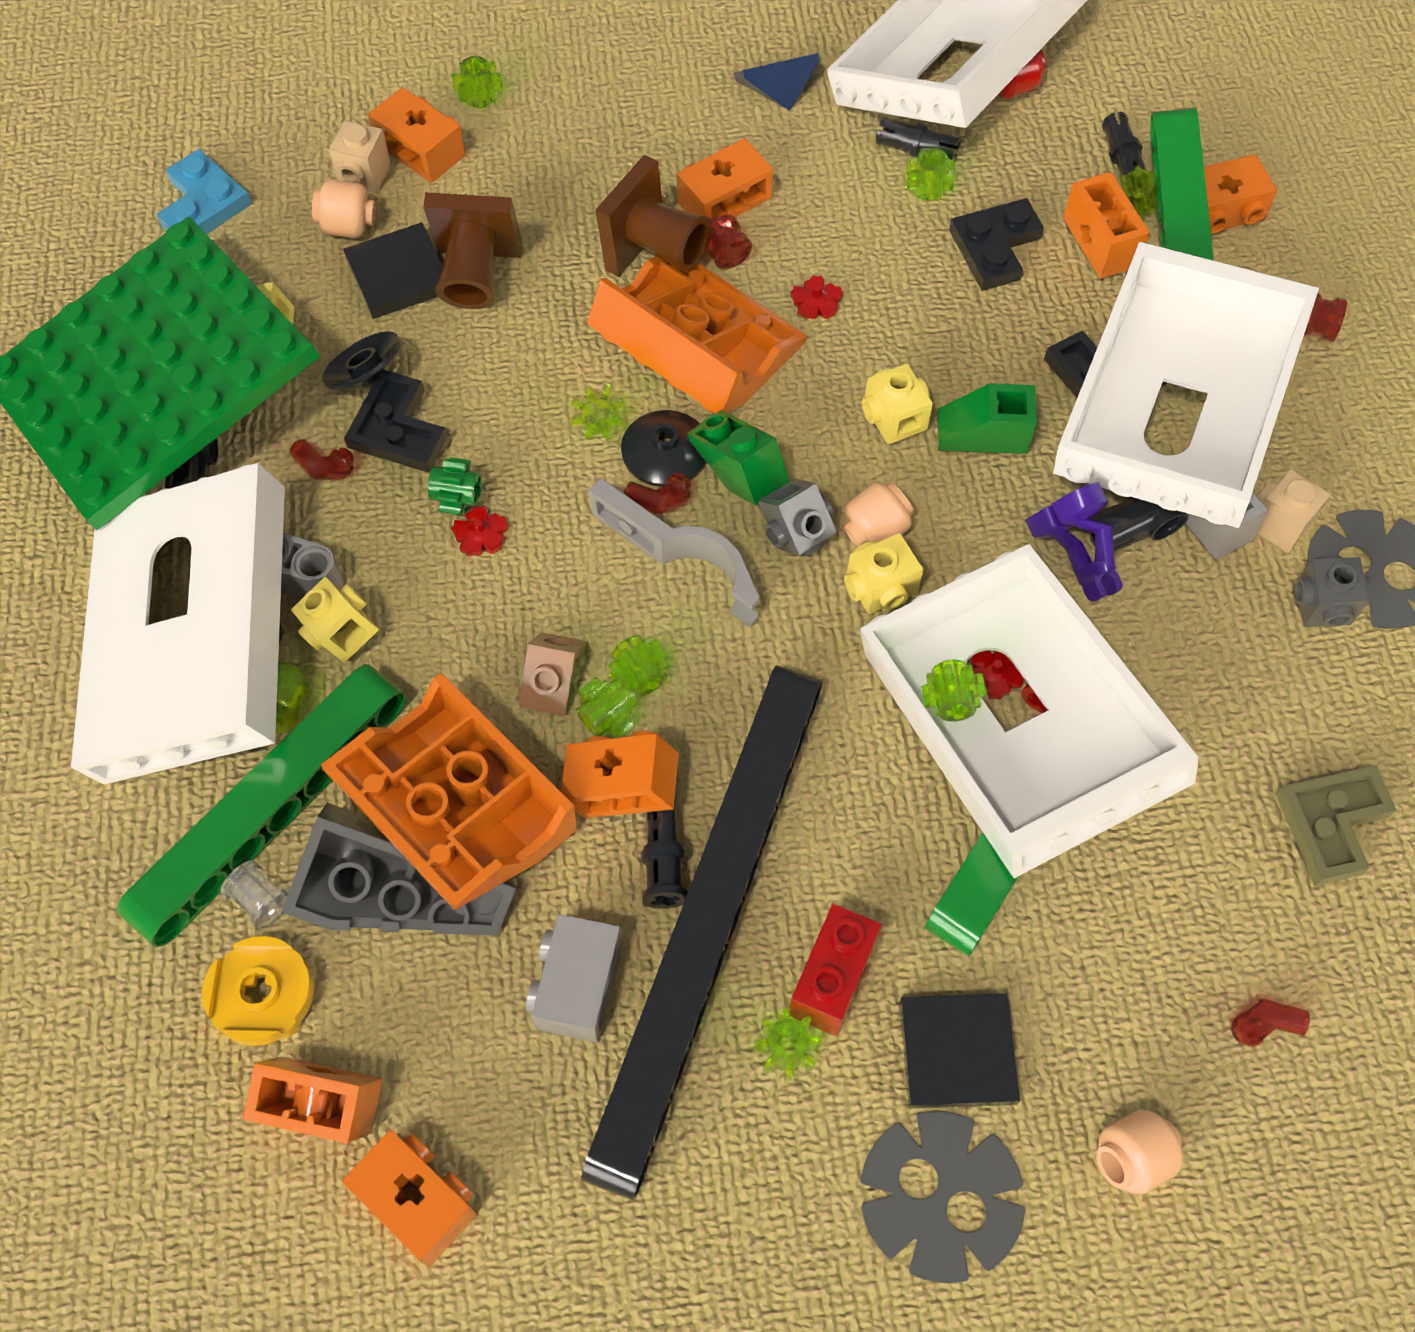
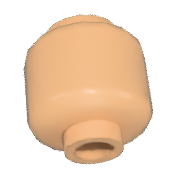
[312,180,376,238]
[843,482,914,547]
[1097,1109,1183,1195]

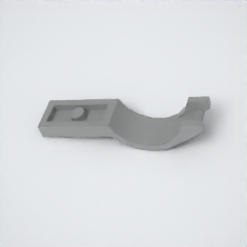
[589,478,760,628]

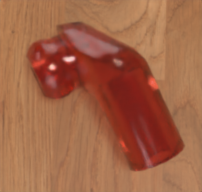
[289,439,354,480]
[624,473,691,514]
[1231,999,1310,1047]

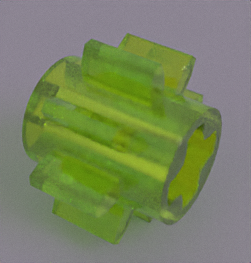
[451,56,503,108]
[905,148,956,201]
[1119,165,1158,221]
[571,384,624,440]
[608,635,670,696]
[921,659,987,722]
[576,677,637,738]
[754,1008,822,1082]

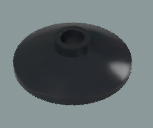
[322,331,401,390]
[621,410,707,487]

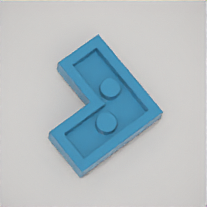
[156,149,252,234]

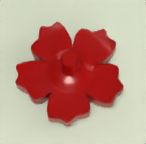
[790,275,843,319]
[451,506,508,556]
[966,650,1025,700]

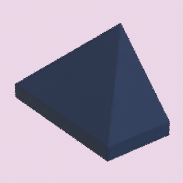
[734,53,819,111]

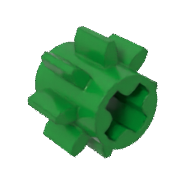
[428,457,482,516]

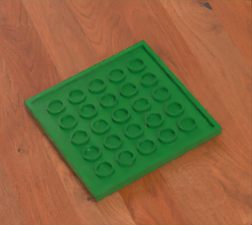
[0,216,320,530]

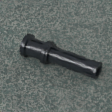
[641,789,688,909]

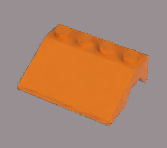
[587,256,808,413]
[321,673,577,910]

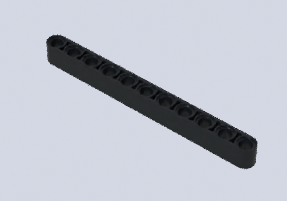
[581,665,823,1201]

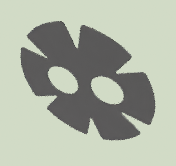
[1307,510,1415,629]
[860,1111,1025,1283]

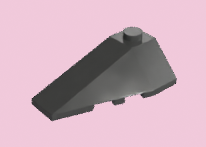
[282,802,517,936]

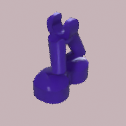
[1025,482,1123,601]

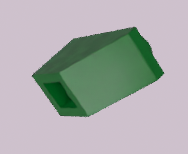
[937,383,1037,454]
[687,410,790,506]

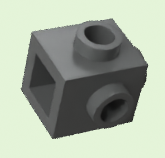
[758,479,837,556]
[1295,554,1372,627]

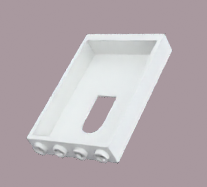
[827,0,1087,128]
[1053,242,1319,528]
[71,463,285,784]
[860,544,1199,878]

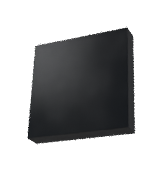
[343,222,443,319]
[899,993,1020,1109]

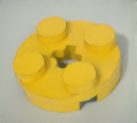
[202,936,314,1046]

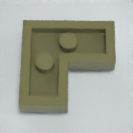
[1276,765,1396,886]

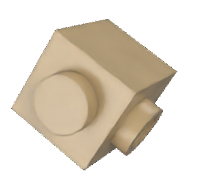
[329,120,391,194]
[1257,469,1331,553]

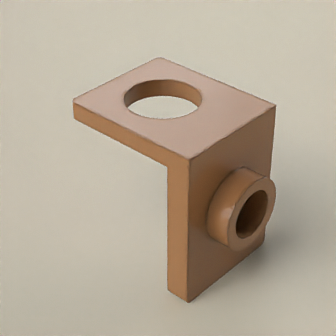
[519,633,586,716]

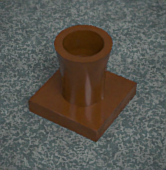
[595,155,711,277]
[423,192,523,309]

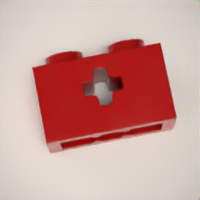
[788,903,882,1037]

